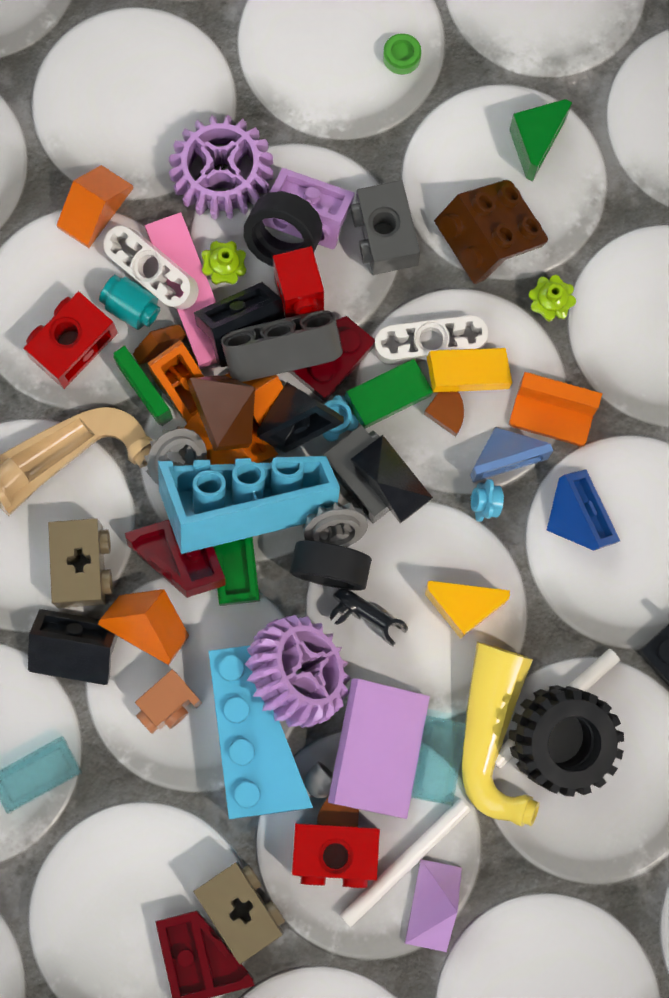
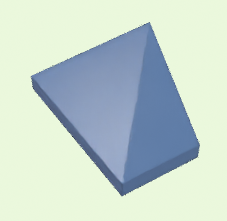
[470,427,553,482]

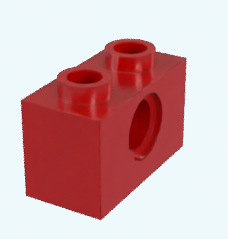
[273,246,324,318]
[23,291,118,389]
[292,823,380,888]

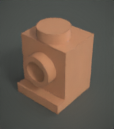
[135,669,202,734]

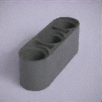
[221,310,343,382]

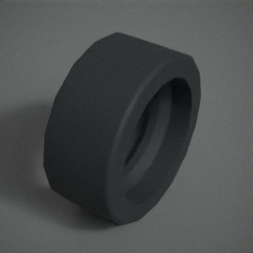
[243,191,323,267]
[290,540,372,591]

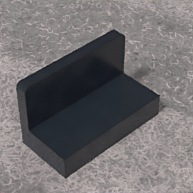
[194,282,285,367]
[28,609,118,685]

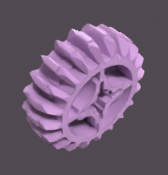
[169,115,273,220]
[245,615,351,728]

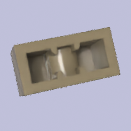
[48,519,113,608]
[193,861,286,964]

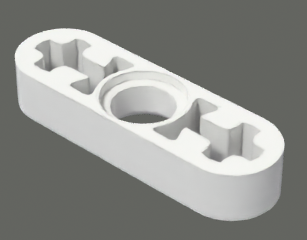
[104,226,199,310]
[374,315,488,365]

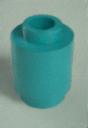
[99,275,160,330]

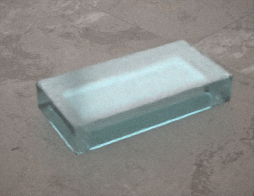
[411,716,466,806]
[0,736,83,814]

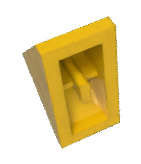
[425,581,510,639]

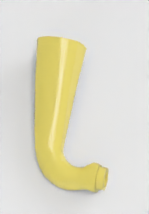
[462,642,540,827]

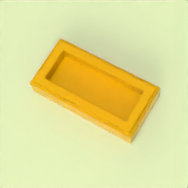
[427,348,512,393]

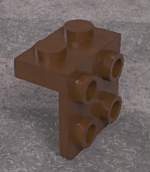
[434,180,548,284]

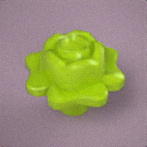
[201,241,246,285]
[528,275,576,321]

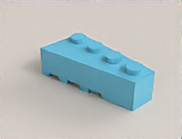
[158,456,340,554]
[209,645,313,819]

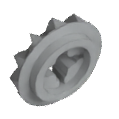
[144,426,207,485]
[302,502,368,547]

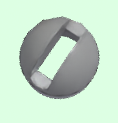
[305,761,333,798]

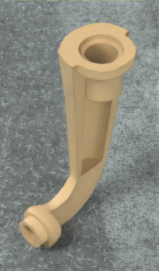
[0,407,153,516]

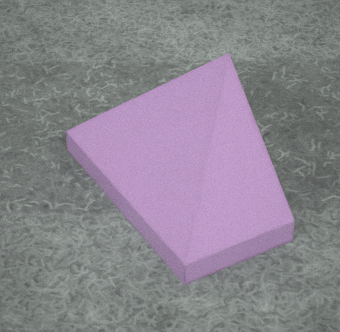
[405,859,462,952]

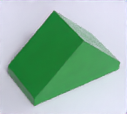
[509,99,572,182]

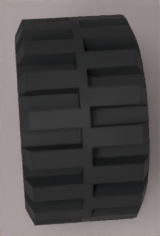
[509,685,624,797]

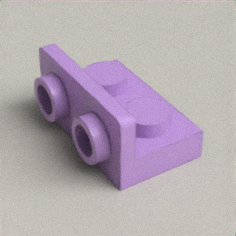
[263,168,355,249]

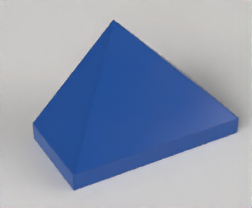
[547,469,620,551]

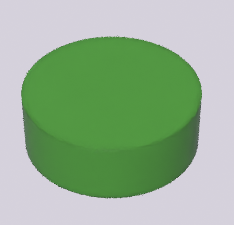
[383,34,421,75]

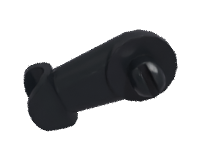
[330,589,408,647]

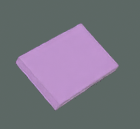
[328,679,430,819]

